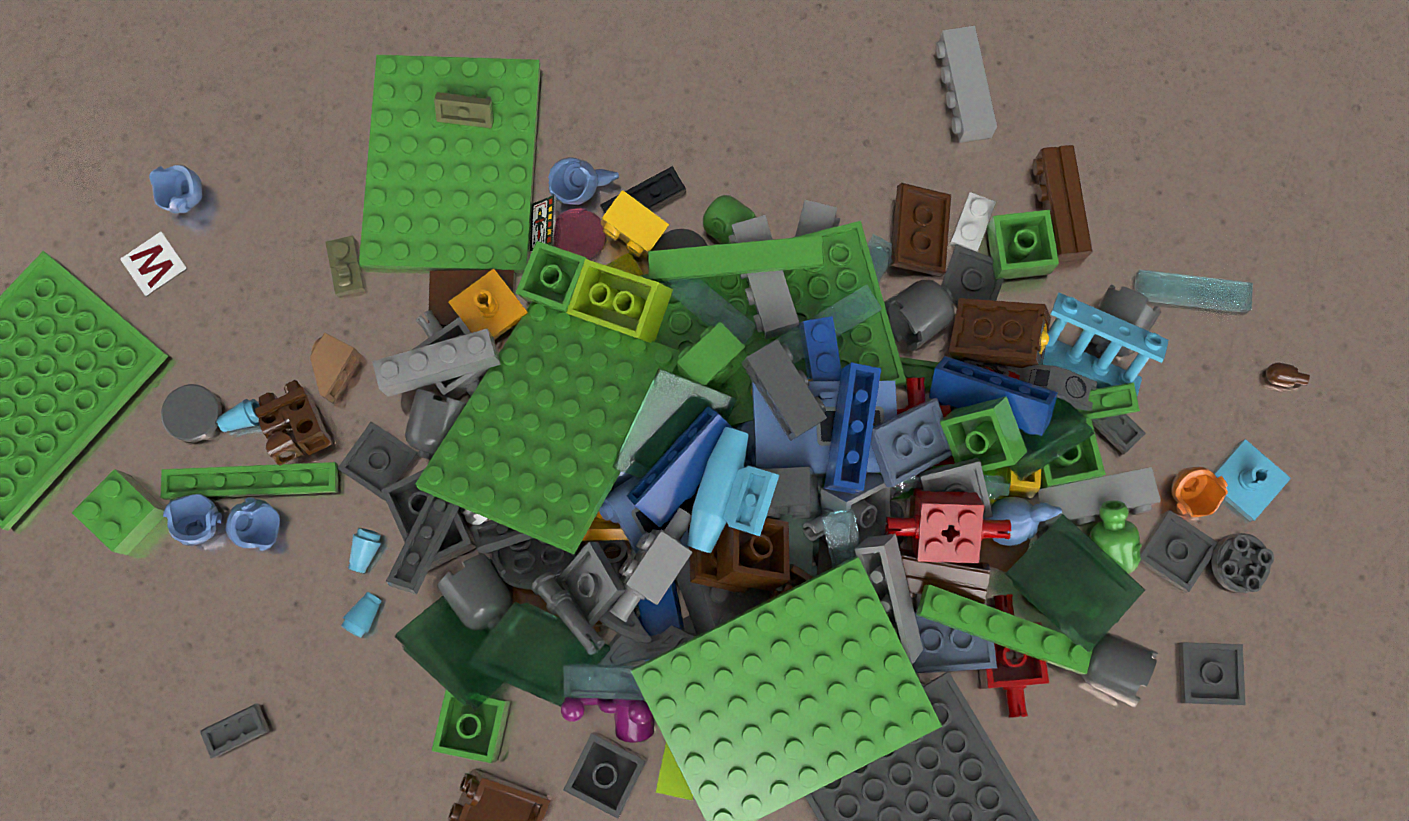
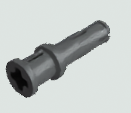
[531,572,605,655]

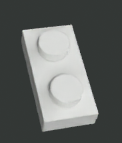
[949,192,996,252]

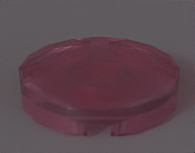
[554,208,606,260]

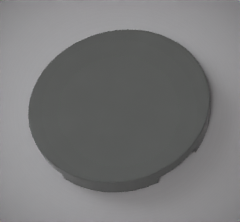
[492,538,582,589]

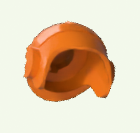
[1171,467,1228,517]

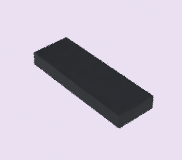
[600,166,686,214]

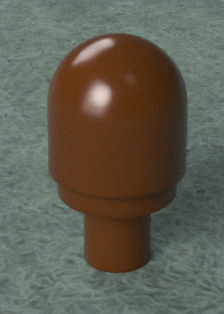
[1266,362,1310,387]

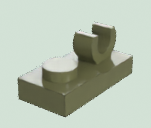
[434,92,493,128]
[325,235,365,297]

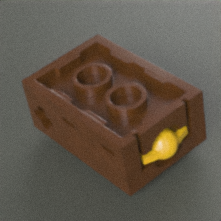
[949,298,1051,368]

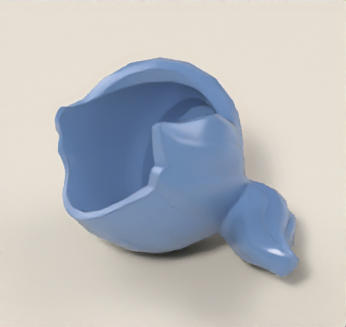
[548,157,619,205]
[984,497,1062,546]

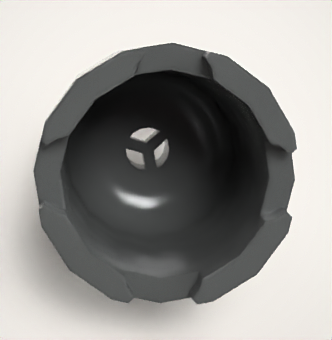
[884,280,954,350]
[1091,285,1161,357]
[405,389,467,460]
[437,554,512,630]
[1082,633,1158,708]

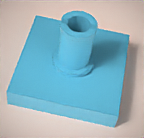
[1214,439,1291,522]

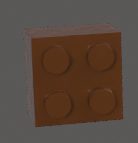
[717,518,790,591]

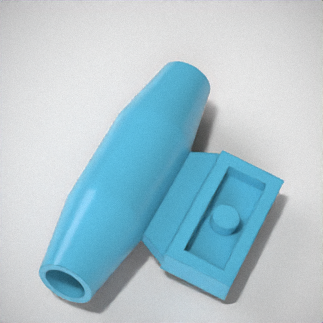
[687,427,779,553]

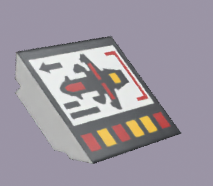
[530,195,556,252]

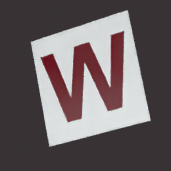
[120,232,187,296]

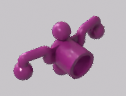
[561,671,654,743]

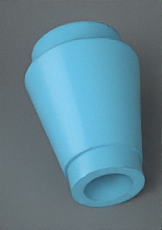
[217,399,260,432]
[348,528,382,573]
[341,592,382,638]

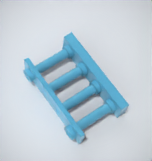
[1043,293,1169,396]

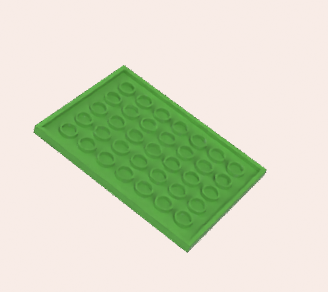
[359,55,541,273]
[640,221,906,427]
[0,251,168,531]
[415,302,682,554]
[631,556,942,821]

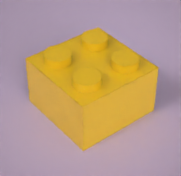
[601,190,669,258]

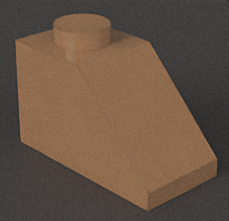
[310,333,361,403]

